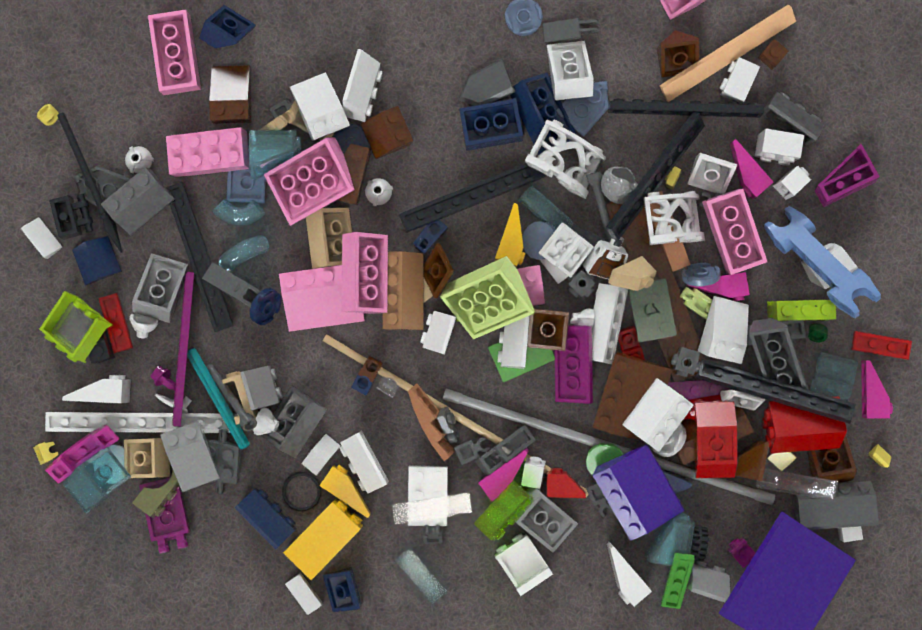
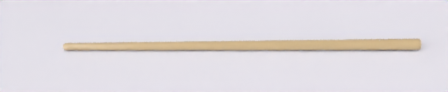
[323,334,588,497]

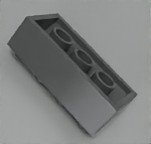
[749,318,808,390]
[792,481,879,530]

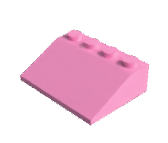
[264,137,355,226]
[279,265,365,332]

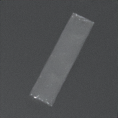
[756,469,838,501]
[392,492,472,524]

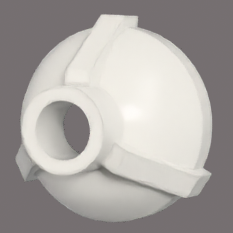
[125,146,154,174]
[365,178,393,206]
[570,308,595,326]
[130,313,158,339]
[253,407,280,435]

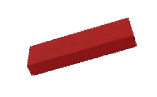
[98,293,133,353]
[851,331,912,360]

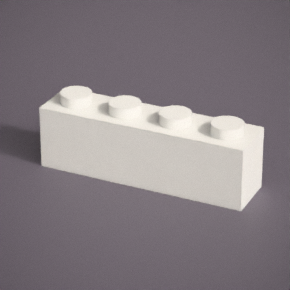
[592,283,628,364]

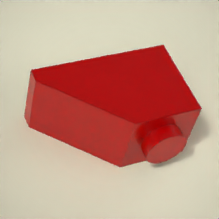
[547,468,586,498]

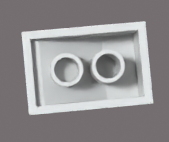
[547,41,593,100]
[290,72,350,141]
[698,296,749,364]
[62,375,131,403]
[607,542,652,607]

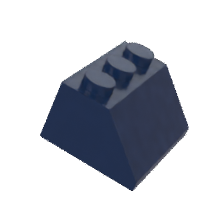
[459,99,523,151]
[234,488,297,549]

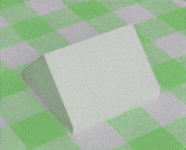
[688,153,737,194]

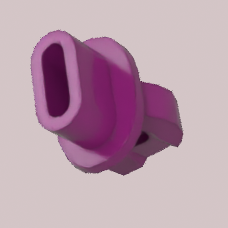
[150,366,176,391]

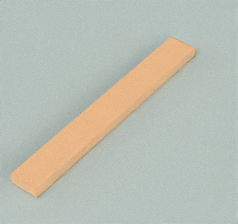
[659,5,796,102]

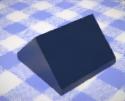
[72,236,122,285]
[323,567,362,612]

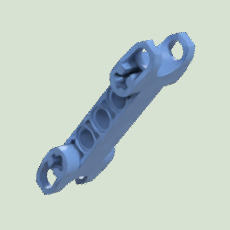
[764,206,881,318]

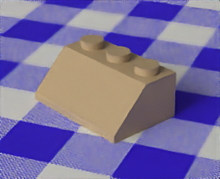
[306,208,352,269]

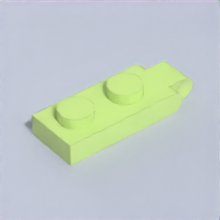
[680,287,712,320]

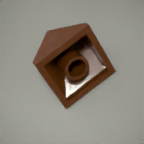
[657,30,699,77]
[424,243,454,298]
[527,309,569,351]
[736,440,769,481]

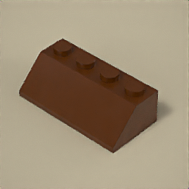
[676,406,754,465]

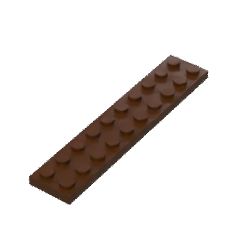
[605,202,707,382]

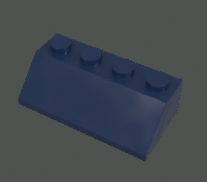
[510,73,577,155]

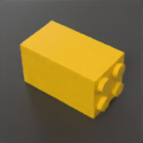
[283,499,363,580]

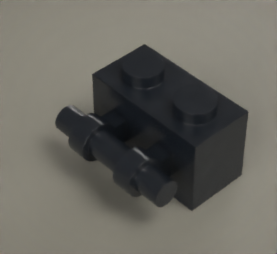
[49,194,94,240]

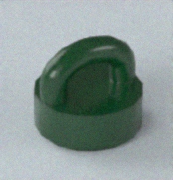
[808,323,828,343]

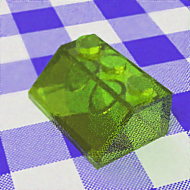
[474,480,533,541]

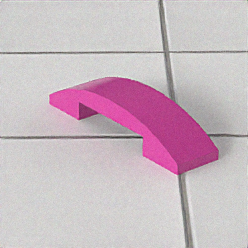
[45,424,119,484]

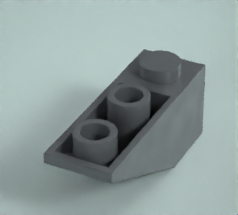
[202,262,261,308]

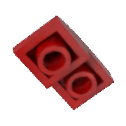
[618,326,645,360]

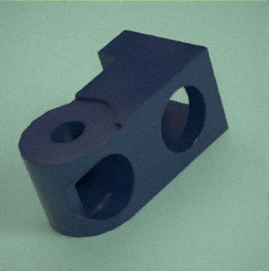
[413,220,448,254]

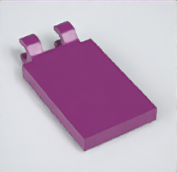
[139,477,190,554]

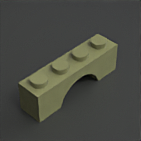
[132,471,180,518]

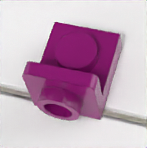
[727,537,755,568]

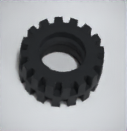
[685,525,709,562]

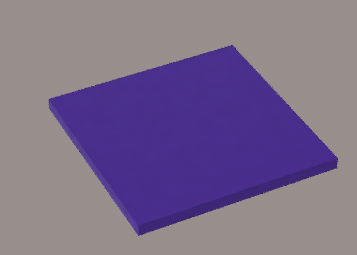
[719,511,856,630]

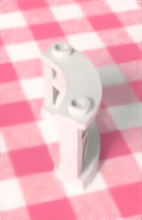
[525,120,606,199]
[644,191,705,245]

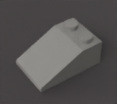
[132,254,188,323]
[240,366,283,410]
[160,421,220,492]
[507,487,578,552]
[687,561,730,603]

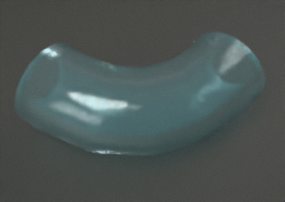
[212,198,266,226]
[218,235,269,272]

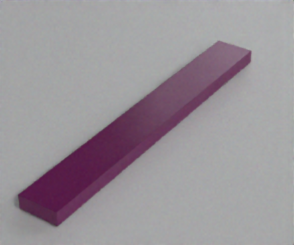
[172,272,194,427]

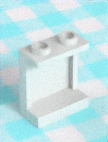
[495,533,553,596]

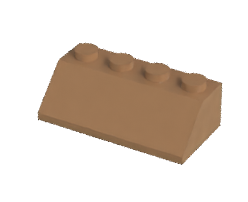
[383,251,424,330]

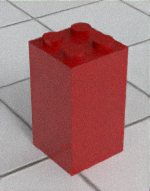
[762,396,847,454]

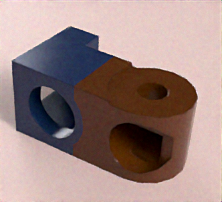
[351,356,383,395]

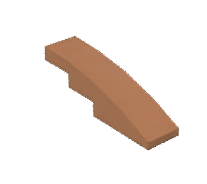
[650,191,691,272]
[408,384,455,461]

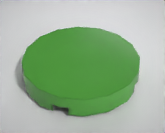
[586,443,623,475]

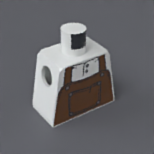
[583,237,628,280]

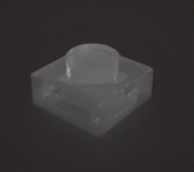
[377,376,399,398]

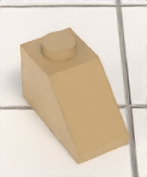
[608,256,657,291]

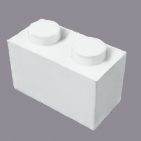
[720,57,760,104]
[773,166,811,200]

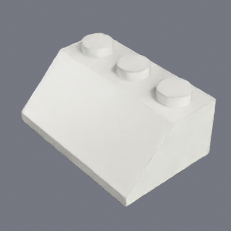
[343,49,383,122]
[498,316,529,369]
[622,378,693,452]
[339,431,389,494]

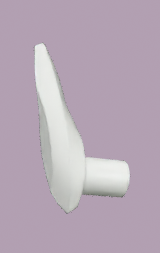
[155,394,192,413]

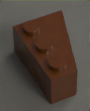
[337,144,371,205]

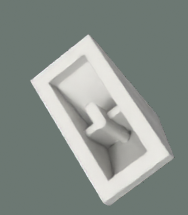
[301,434,340,475]

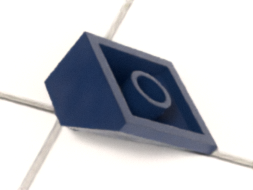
[199,5,256,48]

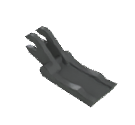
[542,18,600,43]

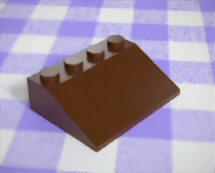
[593,352,673,441]

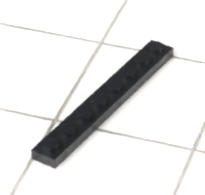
[608,98,764,118]
[606,112,705,241]
[399,163,547,233]
[166,182,234,333]
[696,359,856,424]

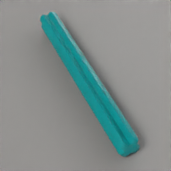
[187,348,250,449]

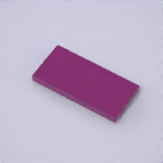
[554,325,593,404]

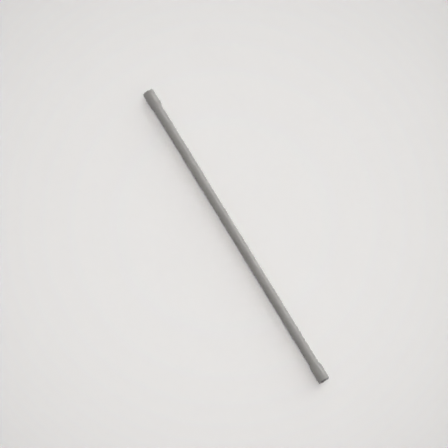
[443,388,775,505]

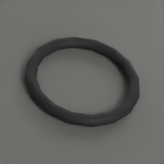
[282,472,321,511]

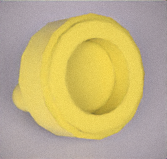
[37,104,59,126]

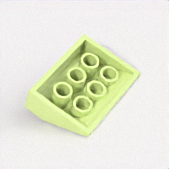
[440,256,535,339]

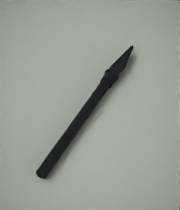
[57,112,122,253]

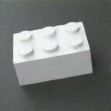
[408,466,448,526]

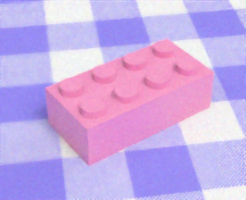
[148,10,201,95]
[166,127,250,177]
[702,189,767,275]
[342,232,388,314]

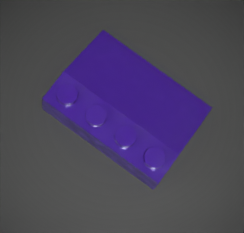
[593,444,684,541]

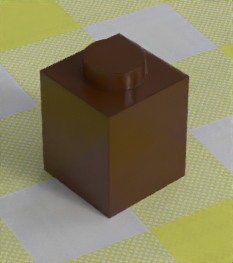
[758,39,789,70]

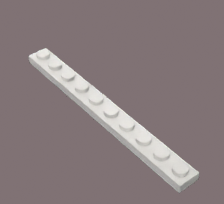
[45,412,238,433]

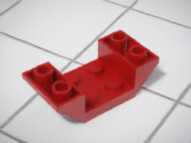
[695,401,737,478]

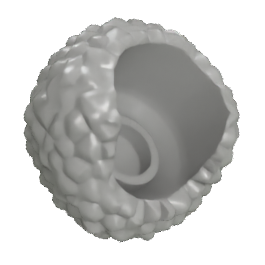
[601,166,638,204]

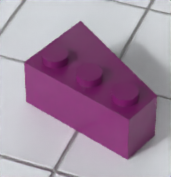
[815,144,880,207]

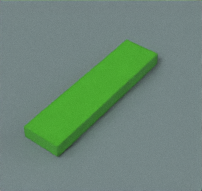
[661,553,694,609]

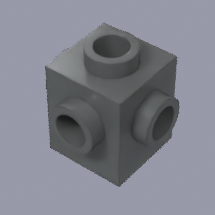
[567,270,595,298]
[671,347,701,377]

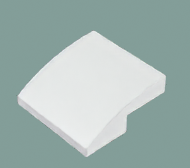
[539,222,594,278]

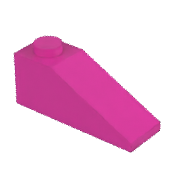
[730,139,774,199]
[686,272,750,301]
[861,360,893,419]
[478,447,529,502]

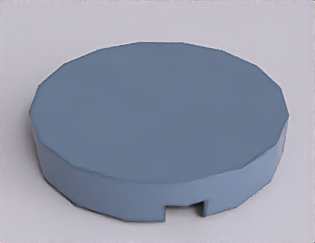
[505,0,543,36]
[522,221,556,260]
[682,263,721,286]

